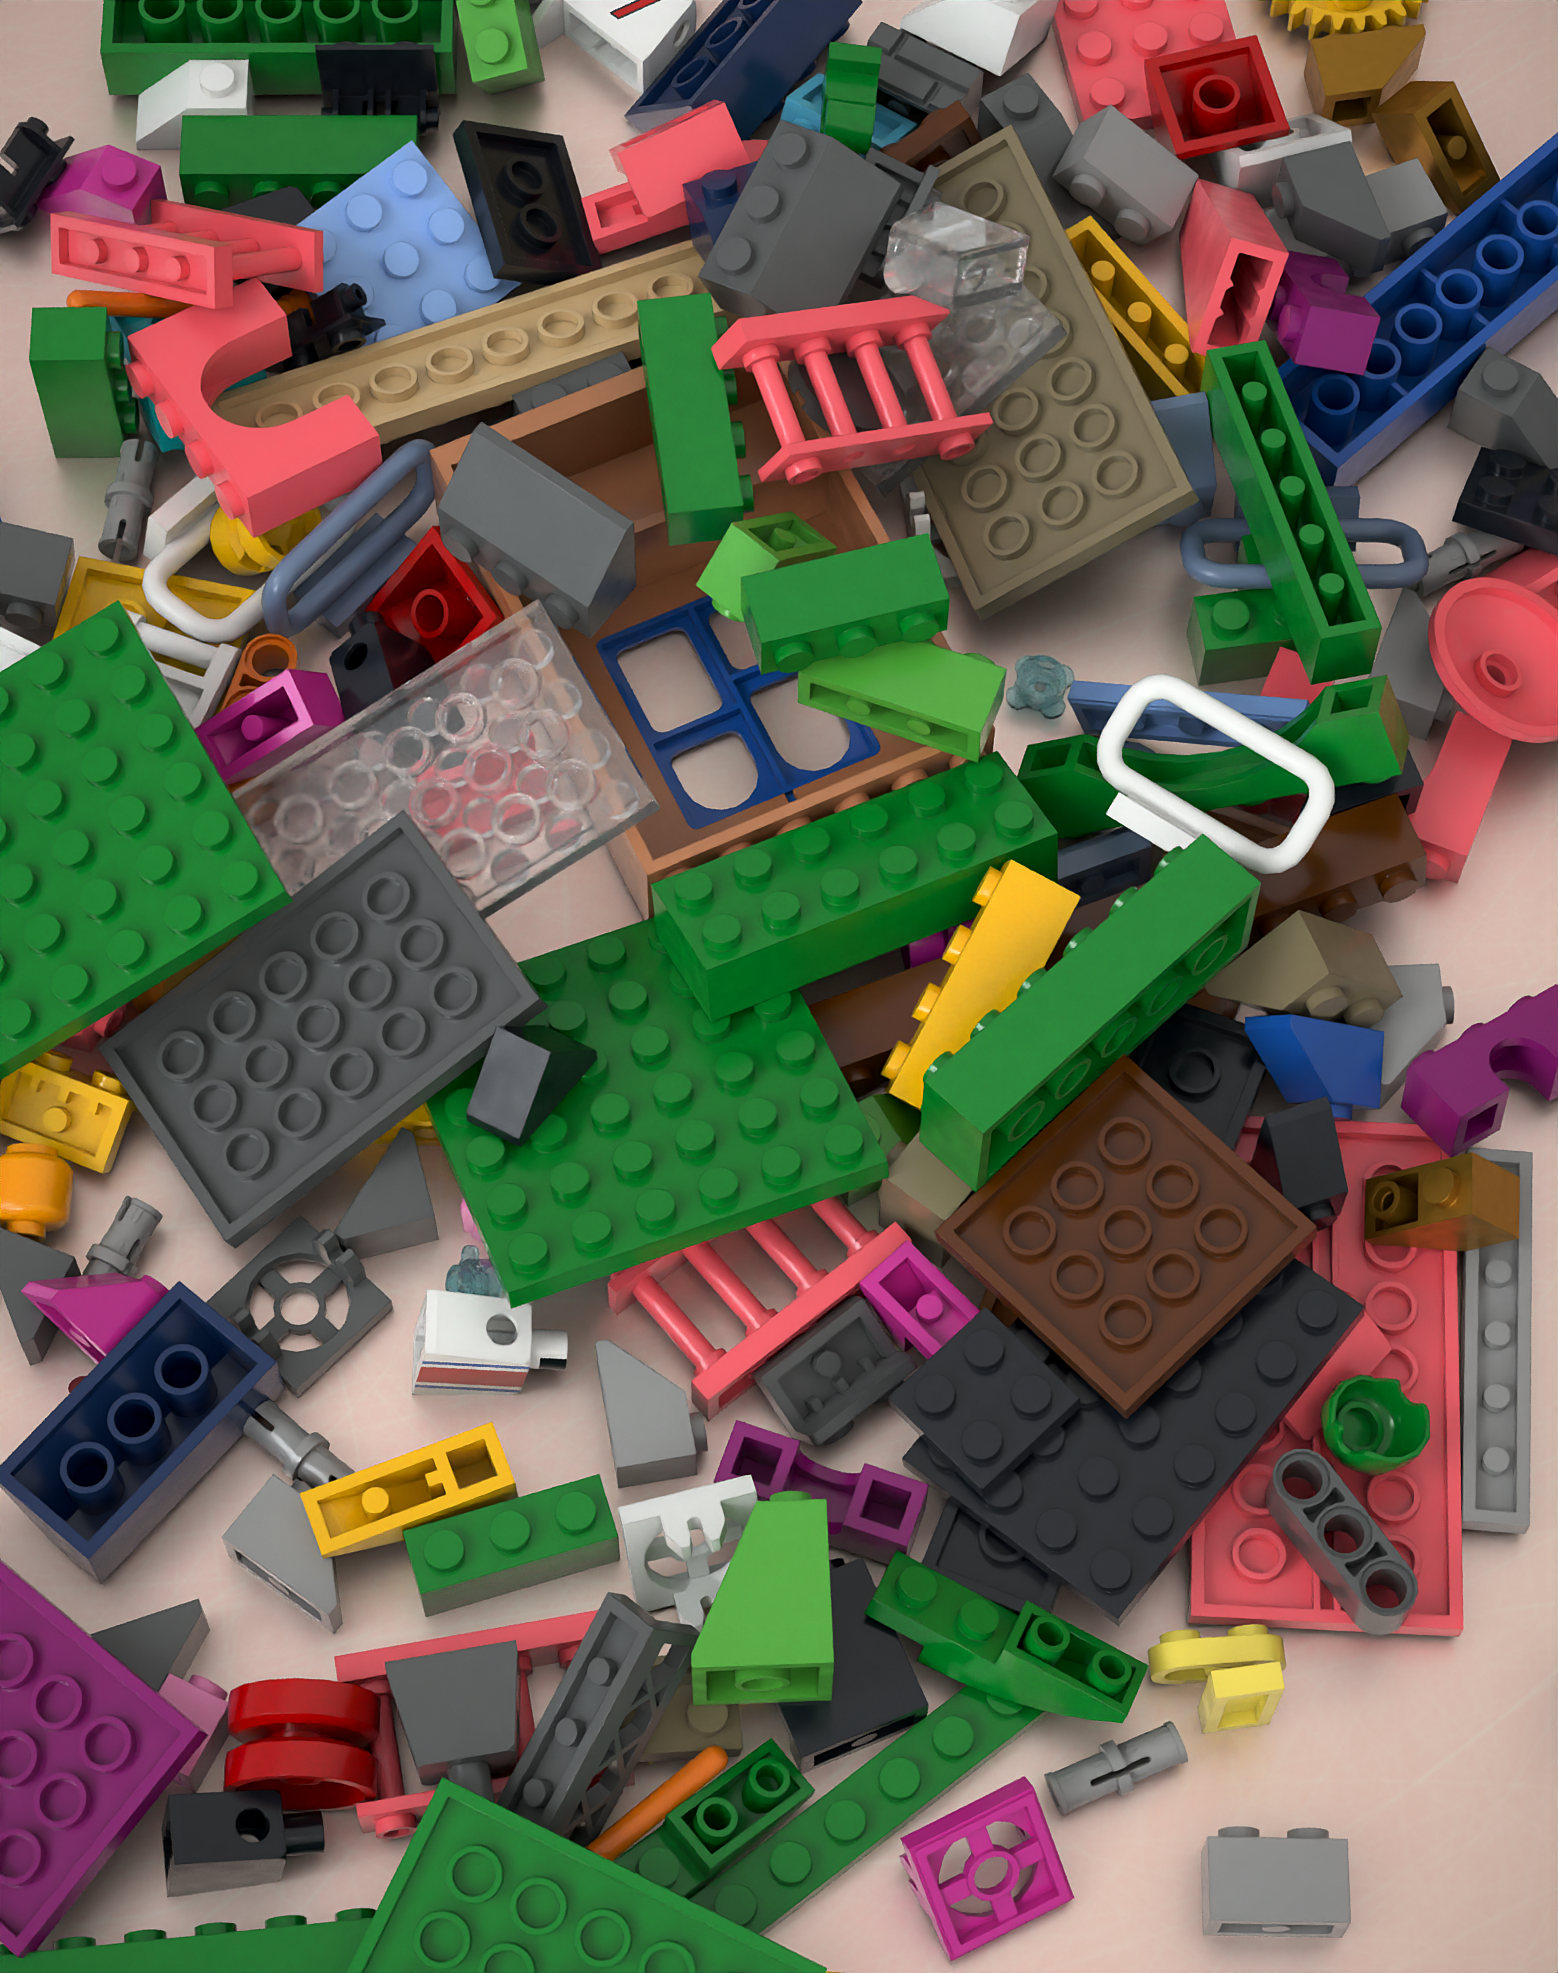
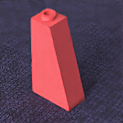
[1179,179,1289,356]

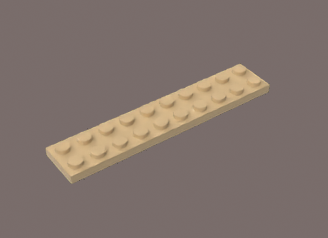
[211,239,745,445]

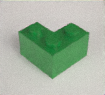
[1186,534,1298,686]

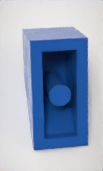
[1245,1014,1384,1121]

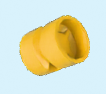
[209,506,322,577]

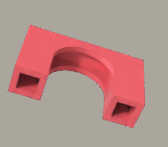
[125,277,382,538]
[1237,646,1513,884]

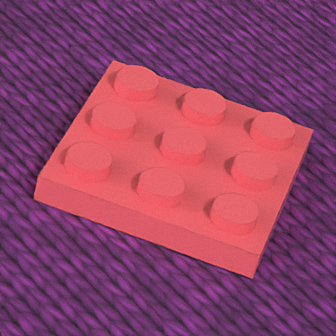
[1051,0,1236,130]

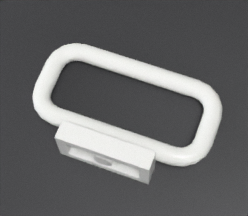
[142,476,357,644]
[1097,674,1335,874]

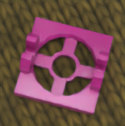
[899,1776,1074,1961]

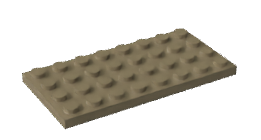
[845,124,1200,621]

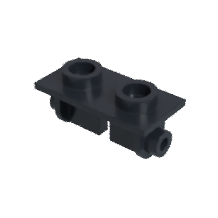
[0,117,75,234]
[265,283,386,374]

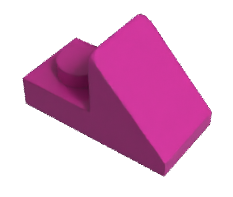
[859,1240,980,1359]

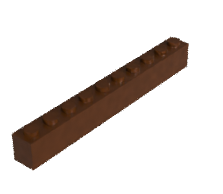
[808,793,1427,1098]

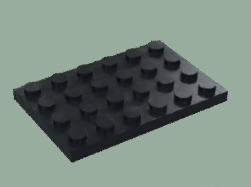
[902,1258,1365,1627]

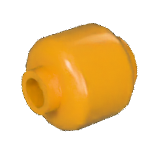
[0,1143,73,1243]

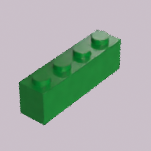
[179,115,421,210]
[637,293,754,546]

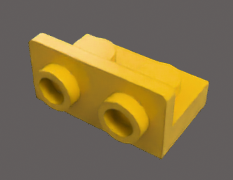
[0,1049,139,1174]

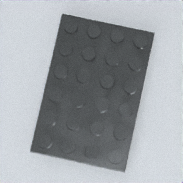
[98,810,548,1249]

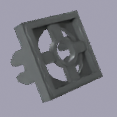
[206,1215,393,1398]

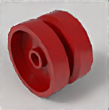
[223,1678,381,1812]

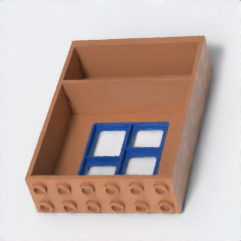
[429,360,995,920]

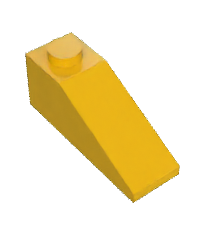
[300,1422,518,1559]

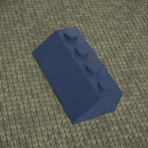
[624,0,863,141]
[0,1281,286,1584]

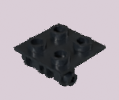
[315,41,441,137]

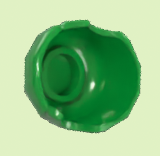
[1320,1374,1431,1476]

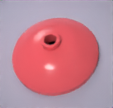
[1428,577,1558,743]

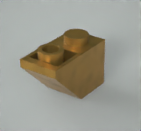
[1304,24,1426,127]
[1364,1152,1520,1252]

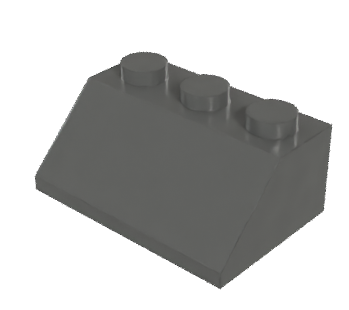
[698,119,904,318]
[438,422,636,639]

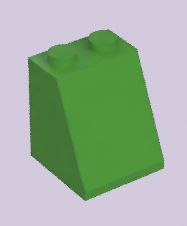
[691,1491,834,1706]

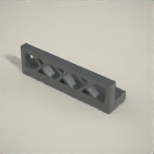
[497,1592,700,1847]

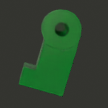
[820,42,882,155]

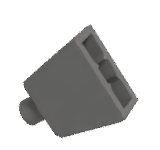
[385,1640,521,1802]

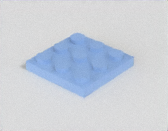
[296,140,522,348]

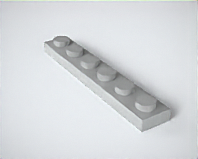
[1460,1147,1533,1534]

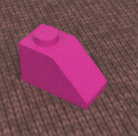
[37,144,168,225]
[195,669,352,785]
[21,1272,169,1365]

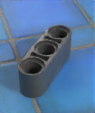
[1265,1449,1418,1635]

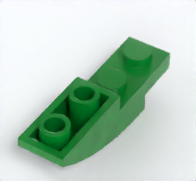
[864,1550,1149,1723]
[614,1738,815,1899]

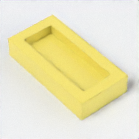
[1197,1661,1285,1734]

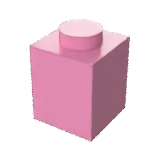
[159,1673,229,1793]

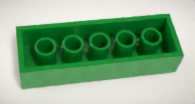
[100,0,458,95]
[651,751,1058,1022]
[919,833,1261,1192]

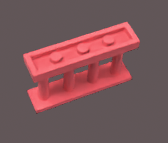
[50,199,324,309]
[711,291,993,485]
[607,1196,913,1422]
[334,1610,635,1839]

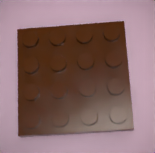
[934,1054,1317,1419]

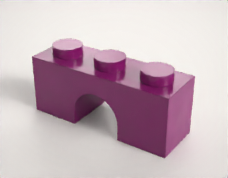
[1265,250,1380,375]
[1400,984,1558,1158]
[713,1420,929,1565]

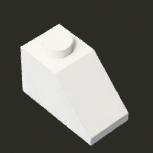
[136,60,256,150]

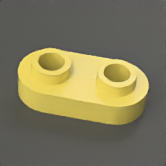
[1147,1624,1286,1685]

